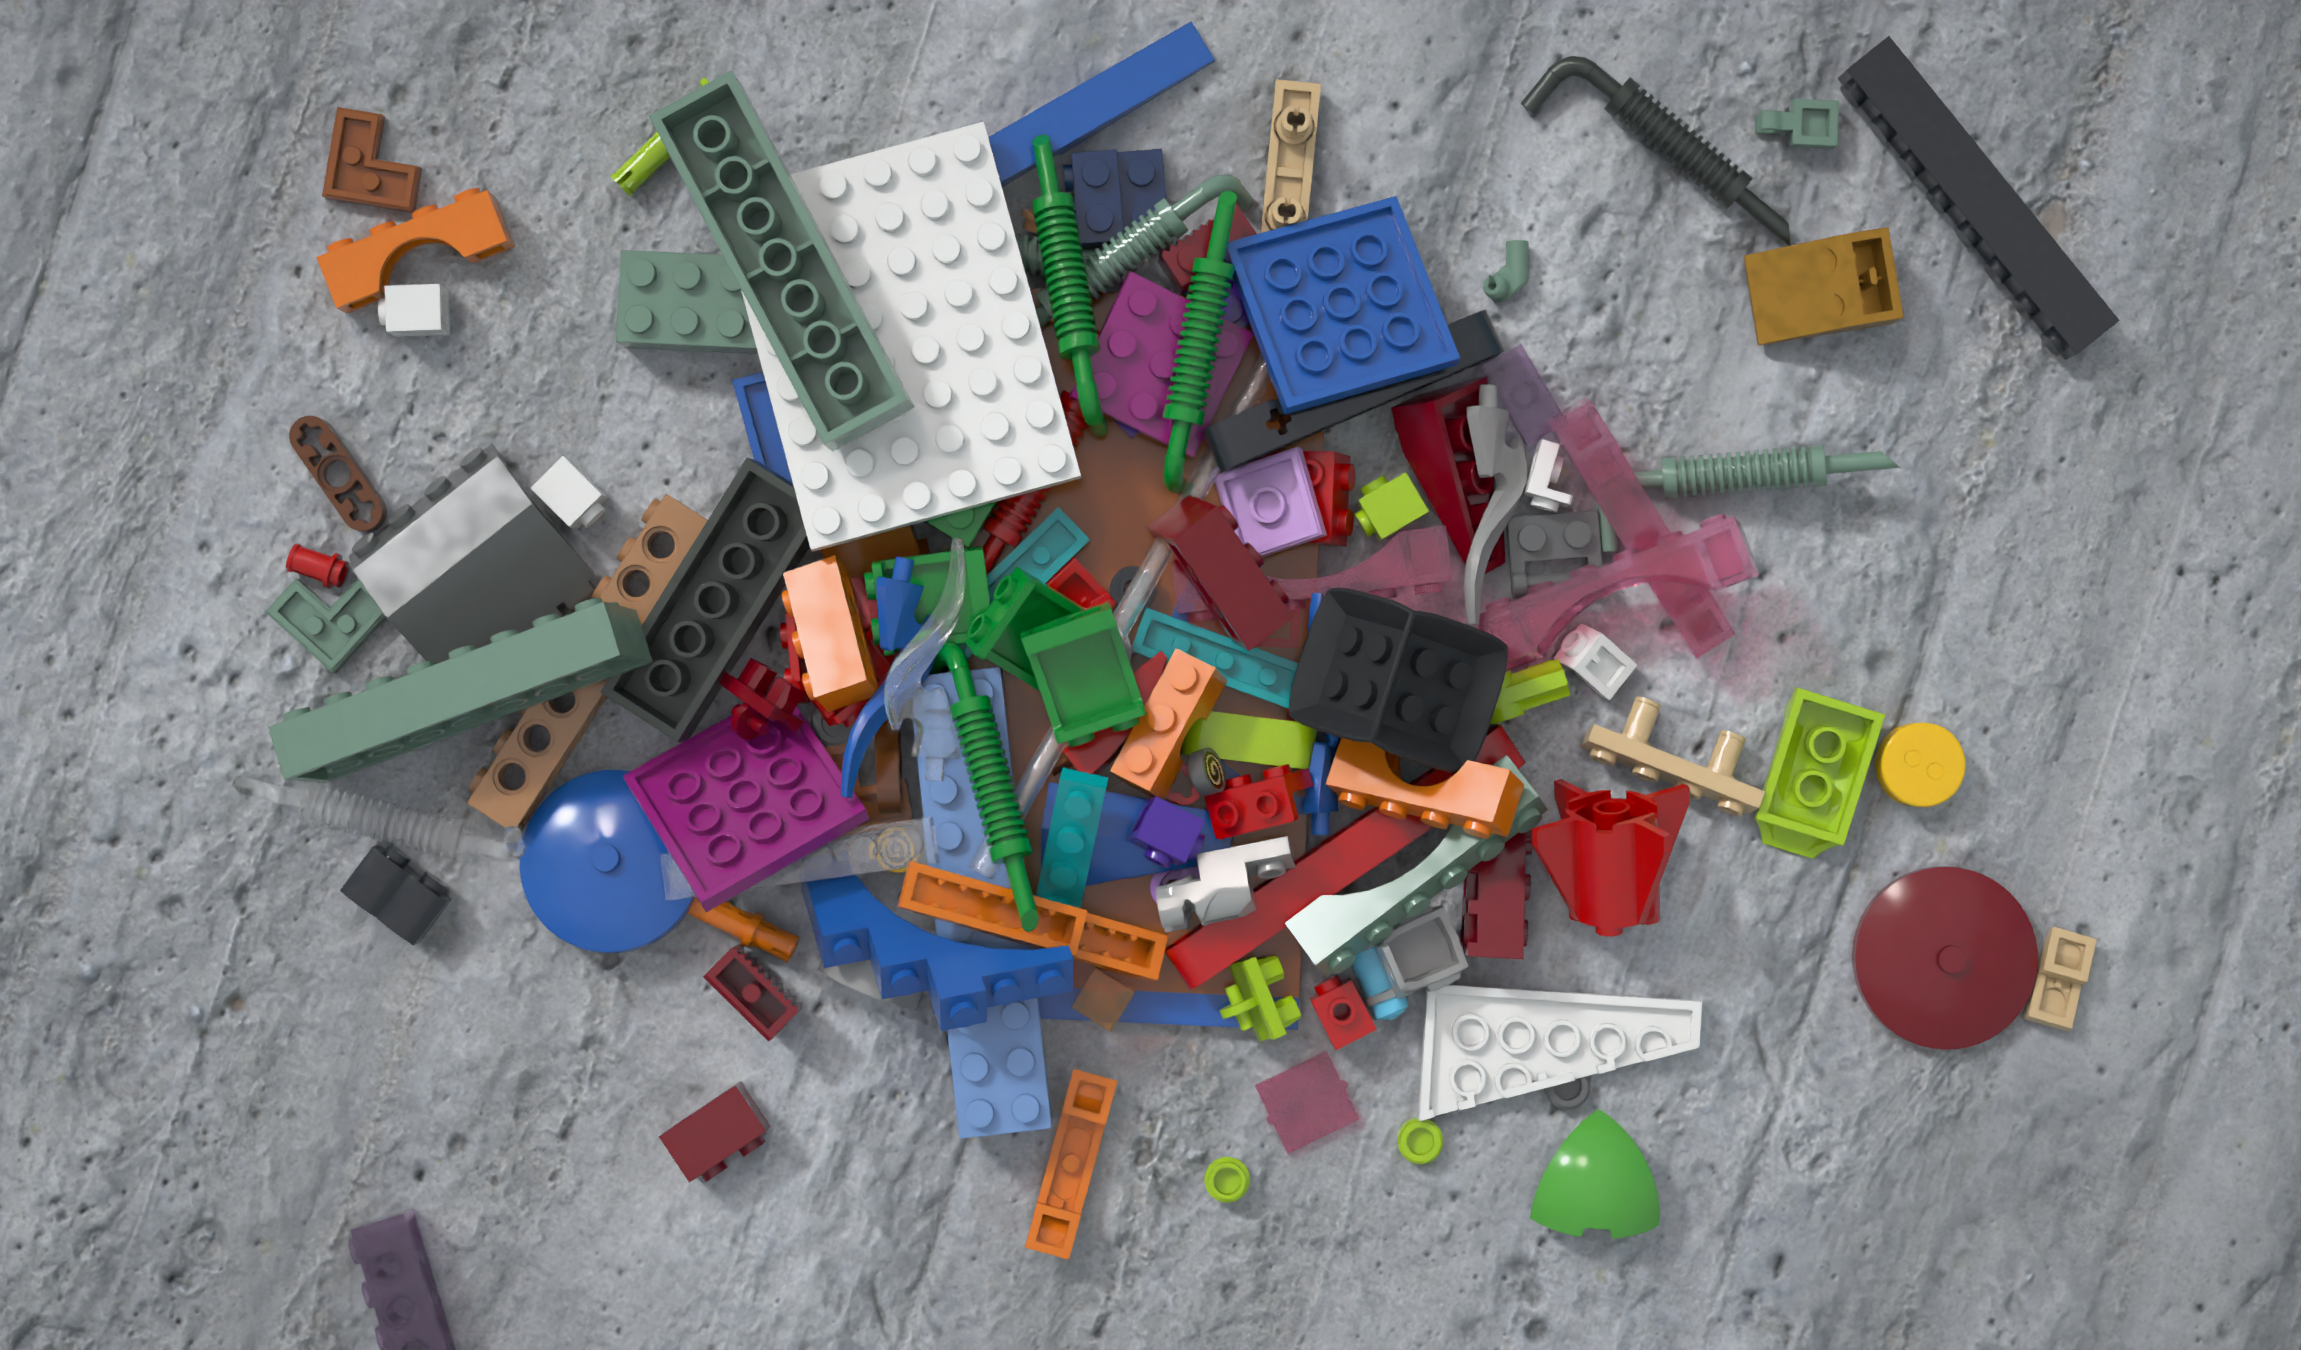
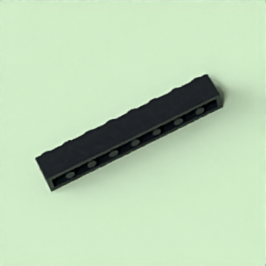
[1838,36,2120,360]

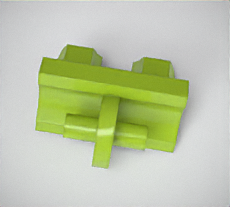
[1219,956,1301,1042]

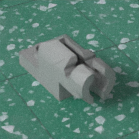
[1156,836,1296,932]

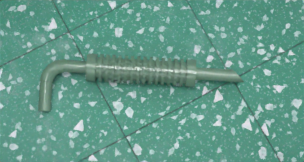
[1035,174,1253,328]
[1596,444,1900,552]

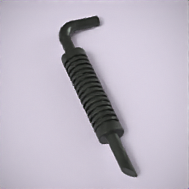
[1520,56,1790,246]

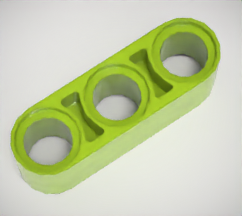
[1180,711,1317,769]

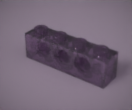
[348,1208,456,1350]

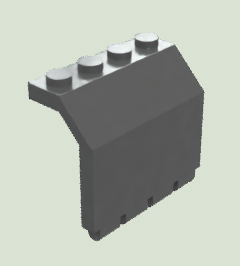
[349,443,596,664]

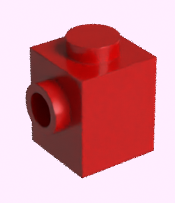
[1309,975,1377,1050]

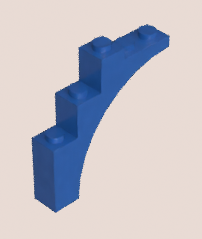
[799,850,1073,1031]

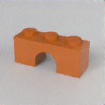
[1110,648,1228,800]

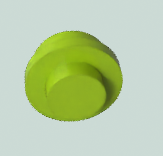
[1204,1156,1250,1203]

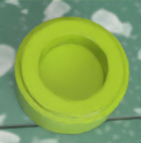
[1397,1117,1443,1164]

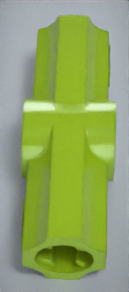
[1490,659,1571,725]

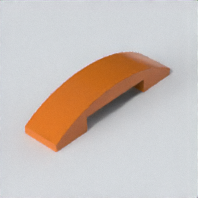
[1025,1069,1117,1260]

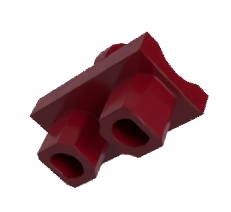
[719,658,805,740]

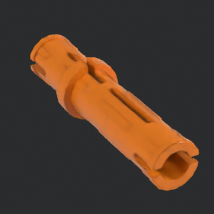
[687,897,800,963]

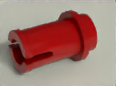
[286,543,349,589]

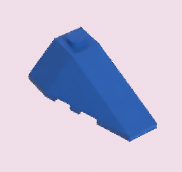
[1040,782,1233,886]

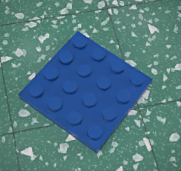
[1225,196,1460,415]

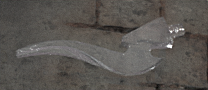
[884,538,966,782]

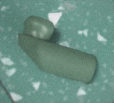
[1483,240,1529,302]

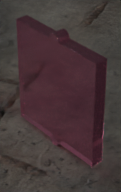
[1255,1051,1359,1154]

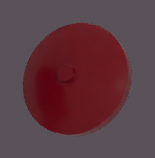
[1852,866,2038,1050]

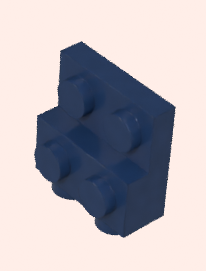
[1063,148,1168,249]

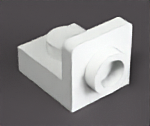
[1523,439,1573,513]
[1554,624,1637,701]

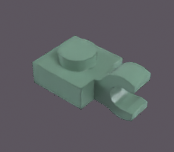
[1755,99,1839,149]

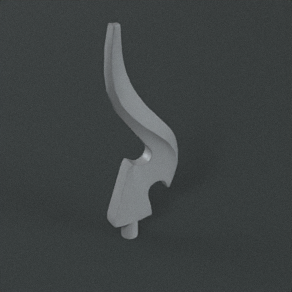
[1464,385,1528,625]

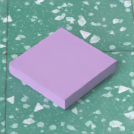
[1213,447,1327,558]

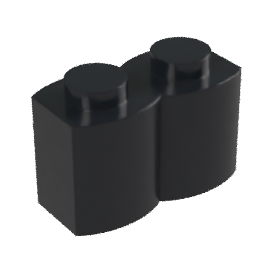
[340,844,452,945]

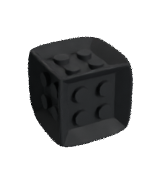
[1289,588,1508,773]

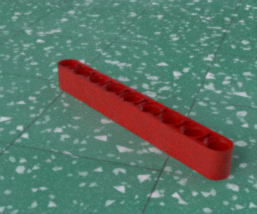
[1165,724,1526,989]

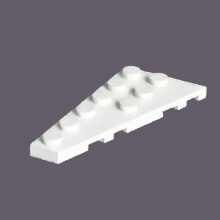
[1418,984,1702,1121]

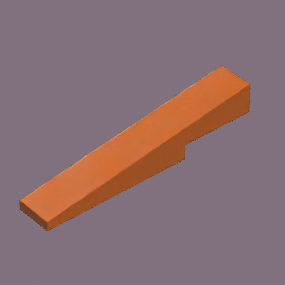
[897,861,1169,982]

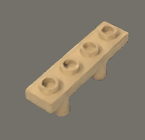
[1260,79,1321,233]
[1580,697,1765,817]

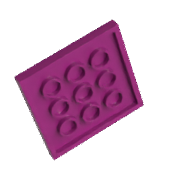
[623,706,869,912]

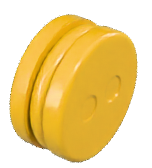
[1874,722,1966,807]

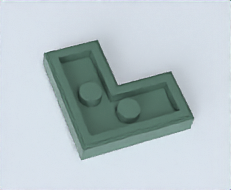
[265,578,387,673]

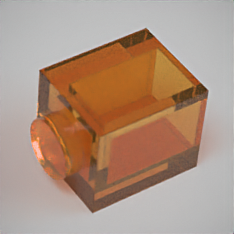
[1071,966,1135,1032]

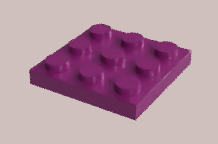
[1068,271,1254,458]

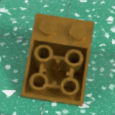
[1743,227,1904,346]

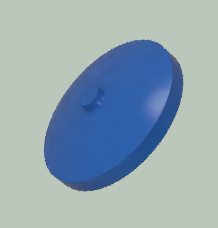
[519,770,696,954]

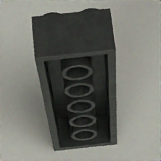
[600,458,810,742]

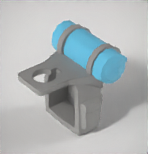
[1352,905,1469,1020]

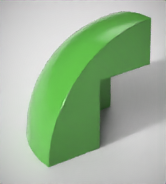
[1530,1109,1660,1238]

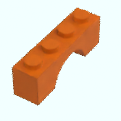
[316,188,515,314]
[1326,738,1524,839]

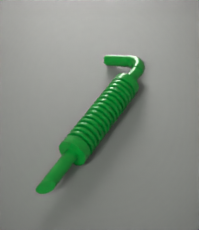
[1032,134,1109,436]
[1162,191,1237,495]
[929,642,1039,932]

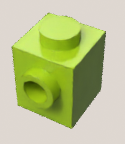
[1354,472,1429,542]

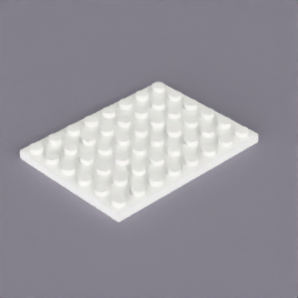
[741,122,1082,552]

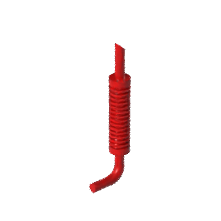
[982,317,1100,575]

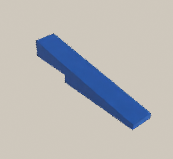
[988,21,1215,188]

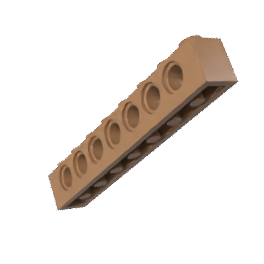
[467,494,708,833]

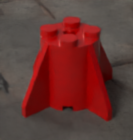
[1532,779,1690,937]

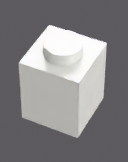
[378,284,450,337]
[531,456,609,530]

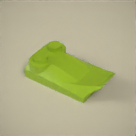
[1754,687,1885,859]

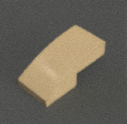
[2023,926,2097,1032]

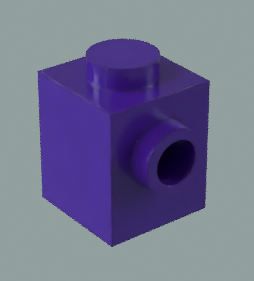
[1127,796,1205,868]

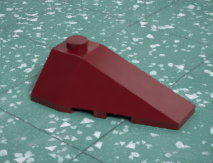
[1391,376,1506,575]

